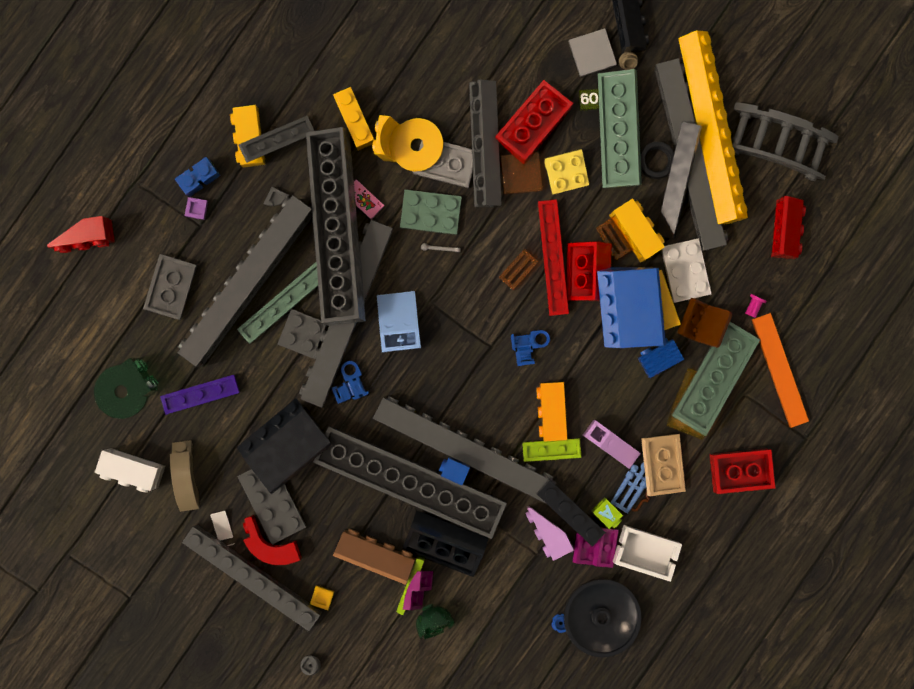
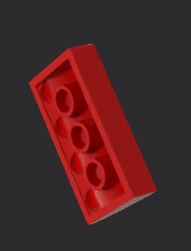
[495,80,573,164]

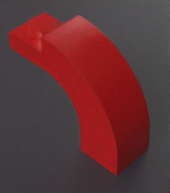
[243,515,302,565]

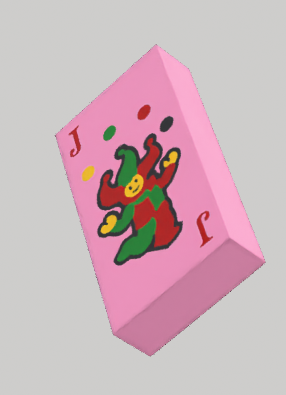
[354,180,384,220]

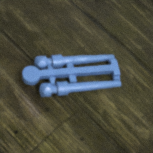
[611,462,647,514]

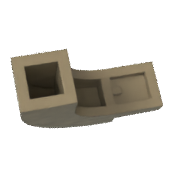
[170,440,199,512]

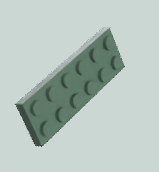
[598,69,642,188]
[672,322,760,436]

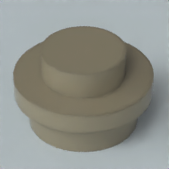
[619,52,638,70]

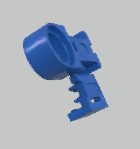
[511,330,550,366]
[331,361,369,404]

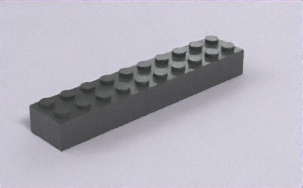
[306,127,366,326]
[177,195,313,367]
[313,426,507,539]

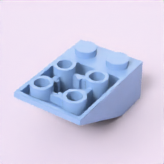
[377,291,421,352]

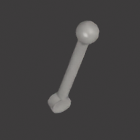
[421,243,461,252]

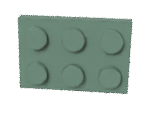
[400,190,462,235]

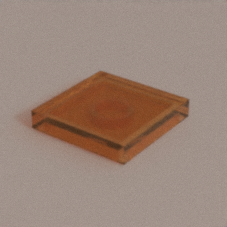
[501,152,542,194]

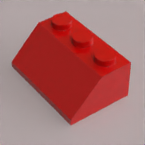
[771,196,806,259]
[566,242,612,301]

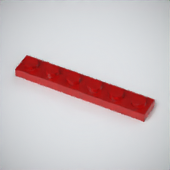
[538,200,569,316]

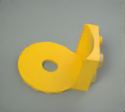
[372,115,444,172]

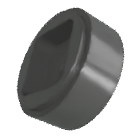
[300,656,321,675]

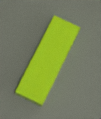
[522,438,581,462]
[396,556,424,615]

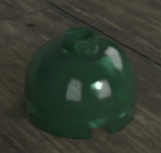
[416,604,455,640]

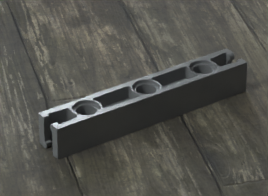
[469,79,501,208]

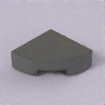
[263,187,290,206]

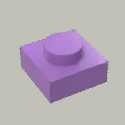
[185,197,208,220]

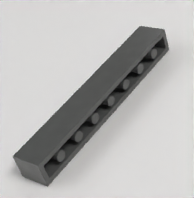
[182,525,322,631]

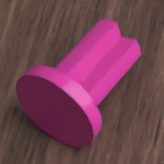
[745,294,767,318]

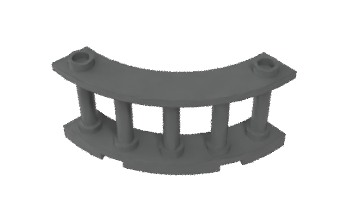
[732,102,839,181]

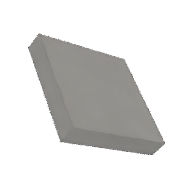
[568,28,617,77]

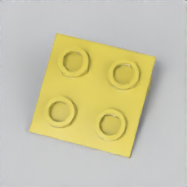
[544,149,589,195]

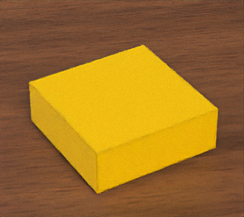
[310,585,334,610]

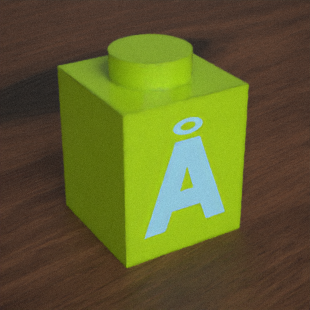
[591,498,623,529]

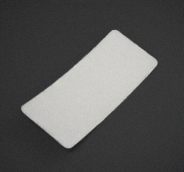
[210,511,235,546]

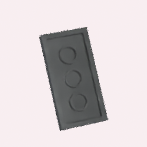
[237,469,307,545]

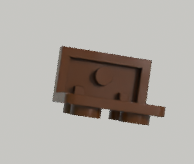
[677,298,732,348]

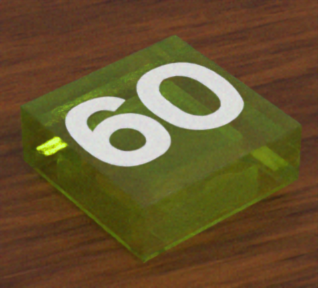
[579,89,599,111]

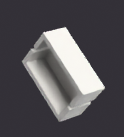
[95,448,165,493]
[613,525,682,582]

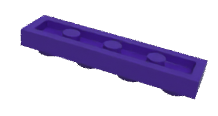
[160,375,240,415]

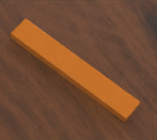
[751,313,809,428]

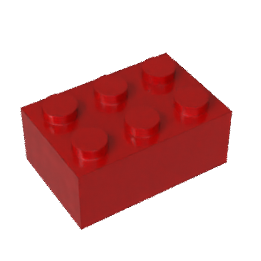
[710,448,775,494]

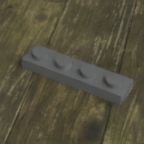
[238,116,314,163]

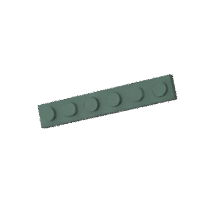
[237,262,318,344]

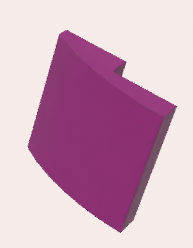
[573,527,618,568]
[403,571,433,610]

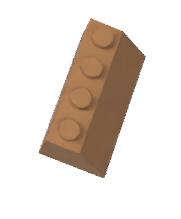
[333,529,415,585]

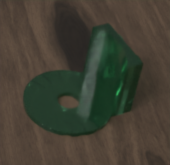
[94,358,159,419]

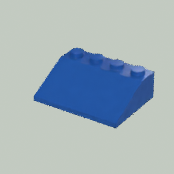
[597,267,666,348]

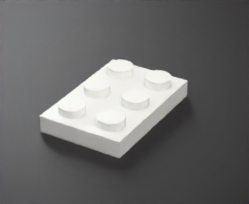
[661,238,711,303]

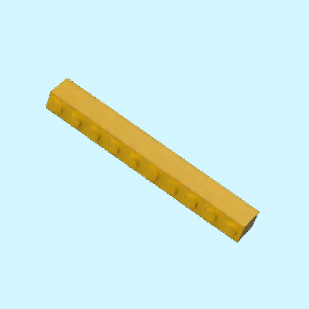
[678,30,748,224]

